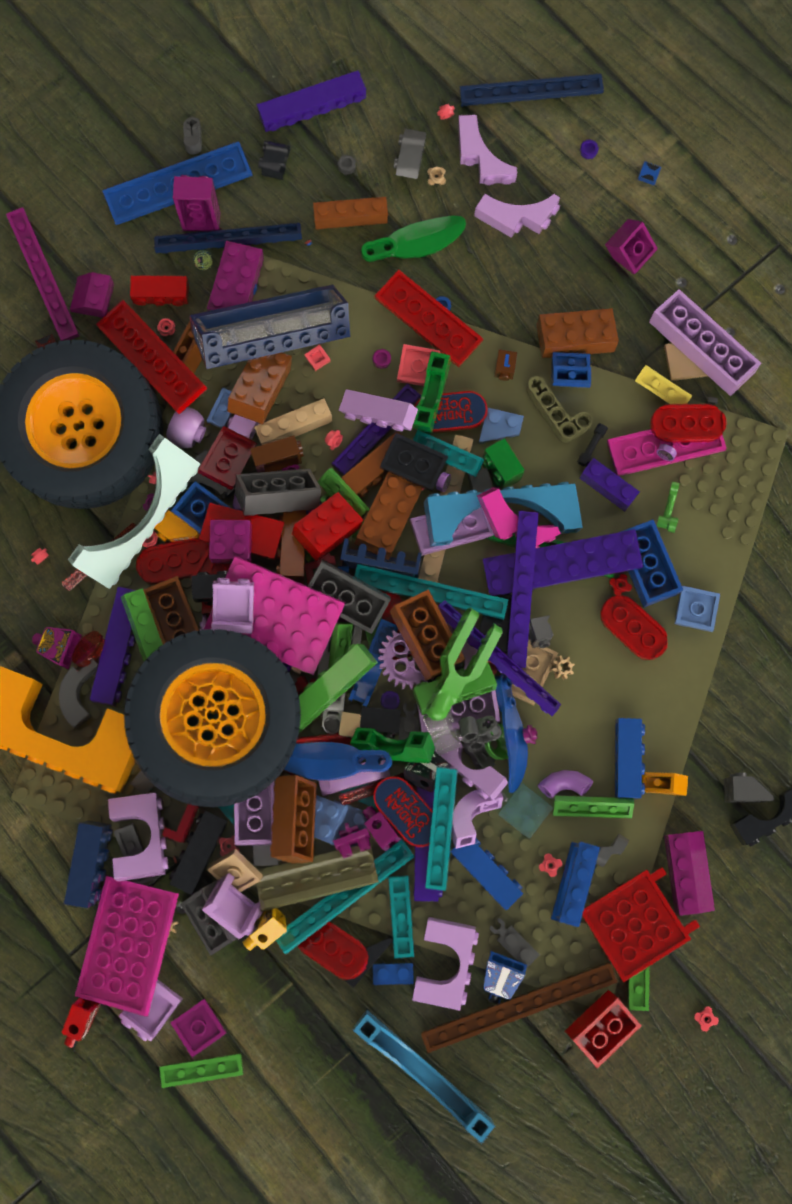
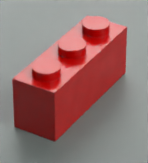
[130,276,189,306]

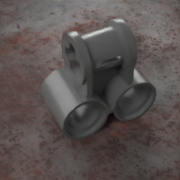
[458,715,502,752]

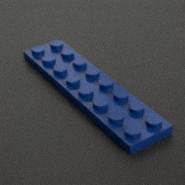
[102,141,252,225]

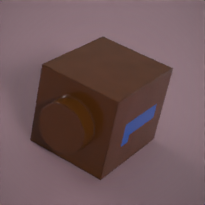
[494,349,517,381]

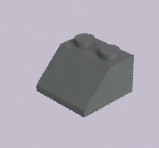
[724,773,774,802]

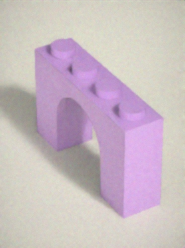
[108,793,168,881]
[412,917,479,1010]

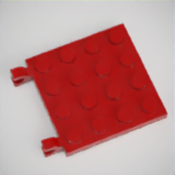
[582,867,700,982]

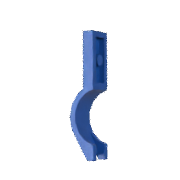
[348,619,398,707]

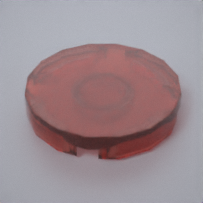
[72,631,105,667]

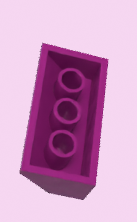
[664,831,715,916]

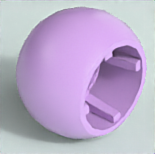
[166,407,206,449]

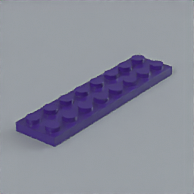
[483,529,643,596]

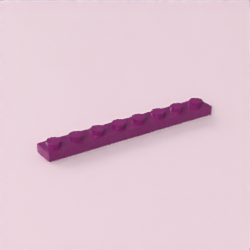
[6,207,79,341]

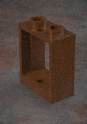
[250,435,304,473]

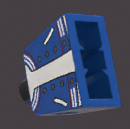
[483,951,527,1003]

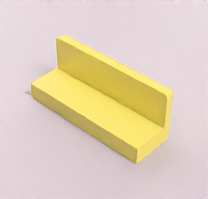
[635,365,693,404]

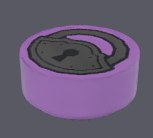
[657,444,677,461]
[436,472,451,492]

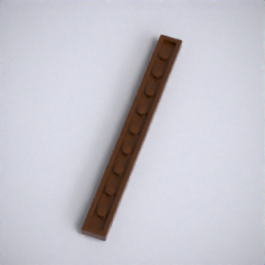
[421,962,618,1053]

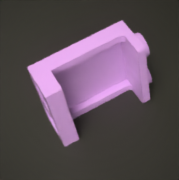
[211,578,254,633]
[202,873,263,939]
[119,979,183,1041]

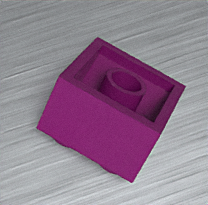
[605,219,658,274]
[69,272,114,318]

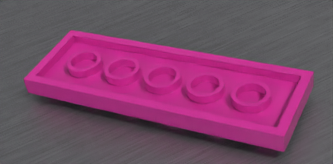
[607,429,727,476]

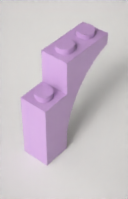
[458,115,517,185]
[474,194,560,238]

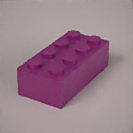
[173,175,220,232]
[207,241,264,311]

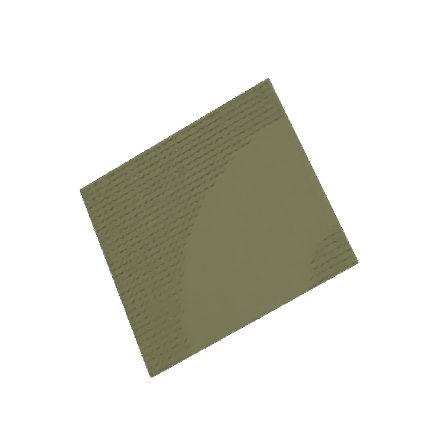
[11,256,788,1007]

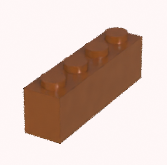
[313,197,388,229]
[173,321,203,374]
[341,431,401,498]
[276,510,307,585]

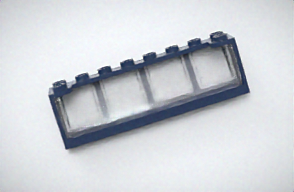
[189,284,350,369]

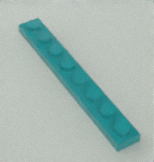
[354,564,508,619]
[276,840,415,954]

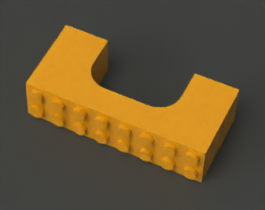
[0,666,136,794]

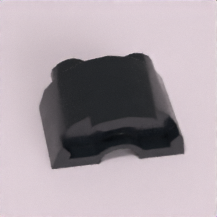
[258,141,291,180]

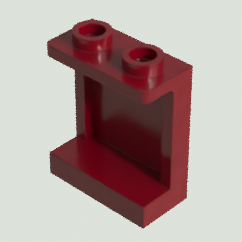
[162,804,200,843]

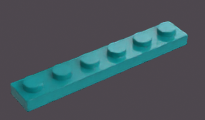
[426,767,458,891]

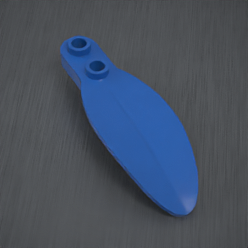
[495,674,528,793]
[284,742,392,780]

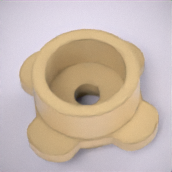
[428,167,446,185]

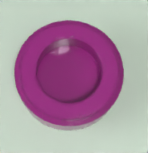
[373,349,391,369]

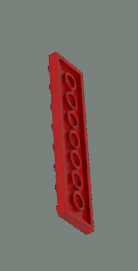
[96,300,208,414]

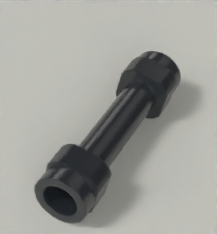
[577,423,608,467]

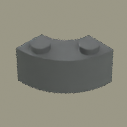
[394,129,427,179]

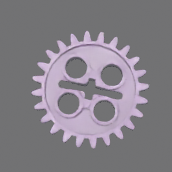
[378,630,434,690]

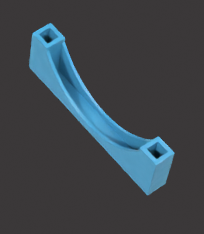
[424,482,583,547]
[353,1010,495,1143]

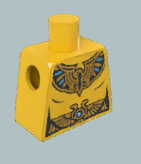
[243,908,287,951]

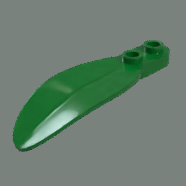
[361,216,466,262]

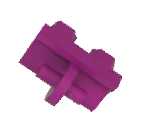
[333,822,370,858]

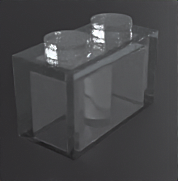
[423,711,462,756]

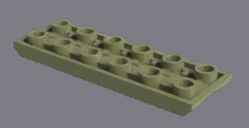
[256,844,379,911]

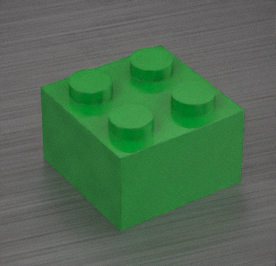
[482,438,525,490]

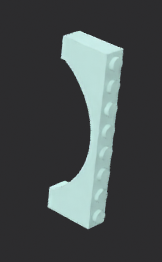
[68,434,200,589]

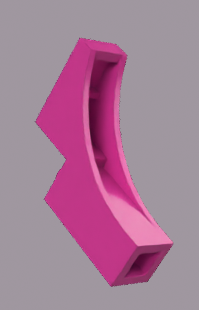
[477,487,561,548]

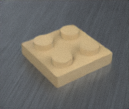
[207,849,263,892]

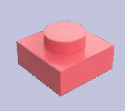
[304,344,331,371]

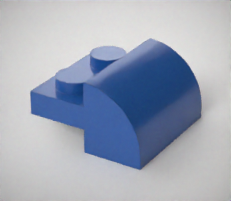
[551,352,591,388]

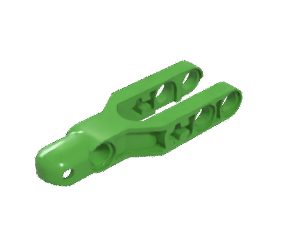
[426,607,503,721]

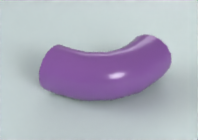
[538,770,593,799]

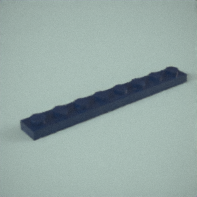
[459,74,604,106]
[154,223,302,253]

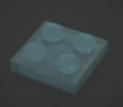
[498,783,554,839]

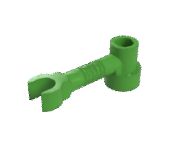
[657,481,680,533]

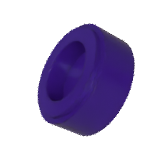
[580,140,599,159]
[380,691,400,709]

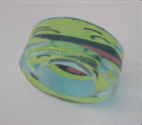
[193,250,213,270]

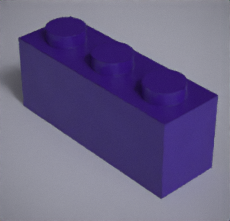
[579,458,640,512]

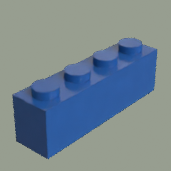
[615,718,645,799]
[450,838,524,910]

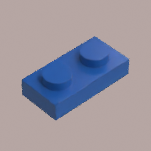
[373,963,414,985]

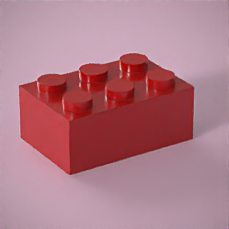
[291,492,363,562]
[564,989,641,1068]

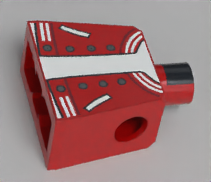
[62,998,101,1048]

